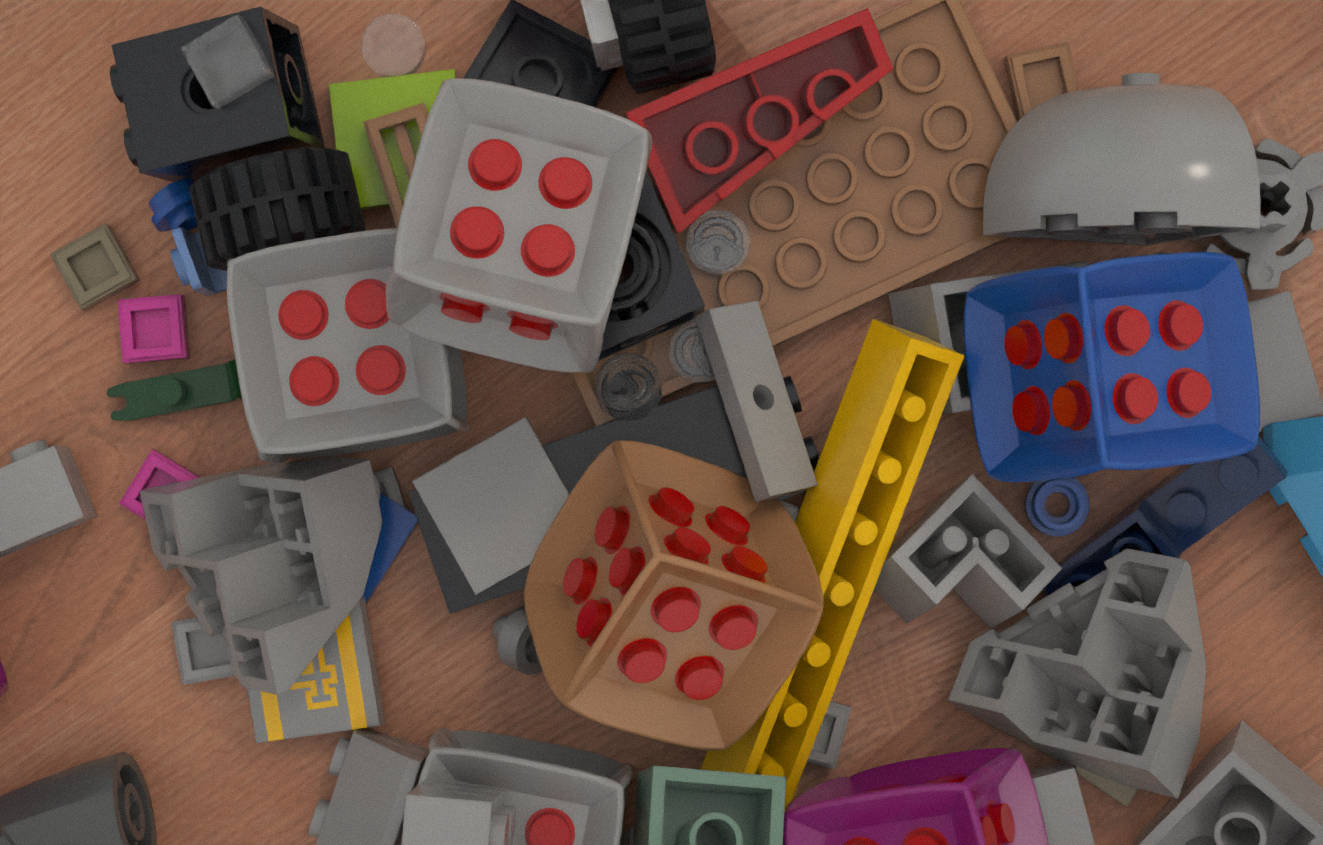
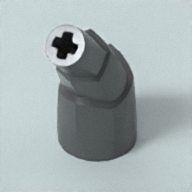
[0,751,157,845]

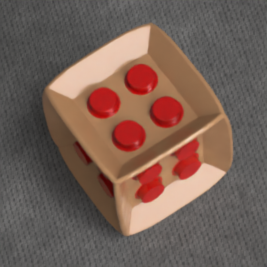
[524,440,824,751]

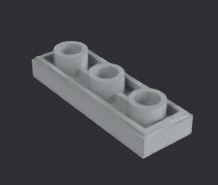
[695,301,818,503]

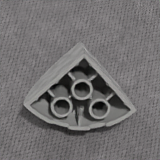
[983,73,1260,246]

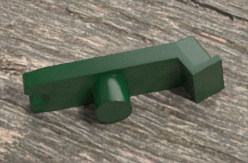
[107,360,242,421]

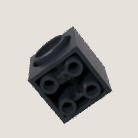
[110,6,325,182]
[598,172,705,361]

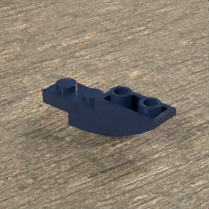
[1043,435,1288,595]

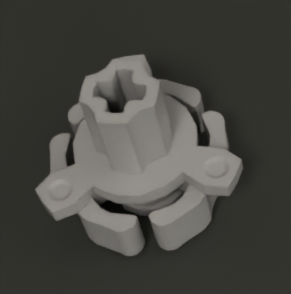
[1188,139,1323,290]

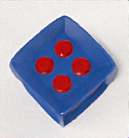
[963,252,1260,483]

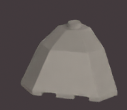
[140,457,383,695]
[948,549,1206,799]

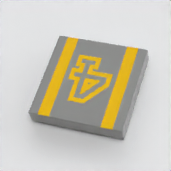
[247,596,385,743]

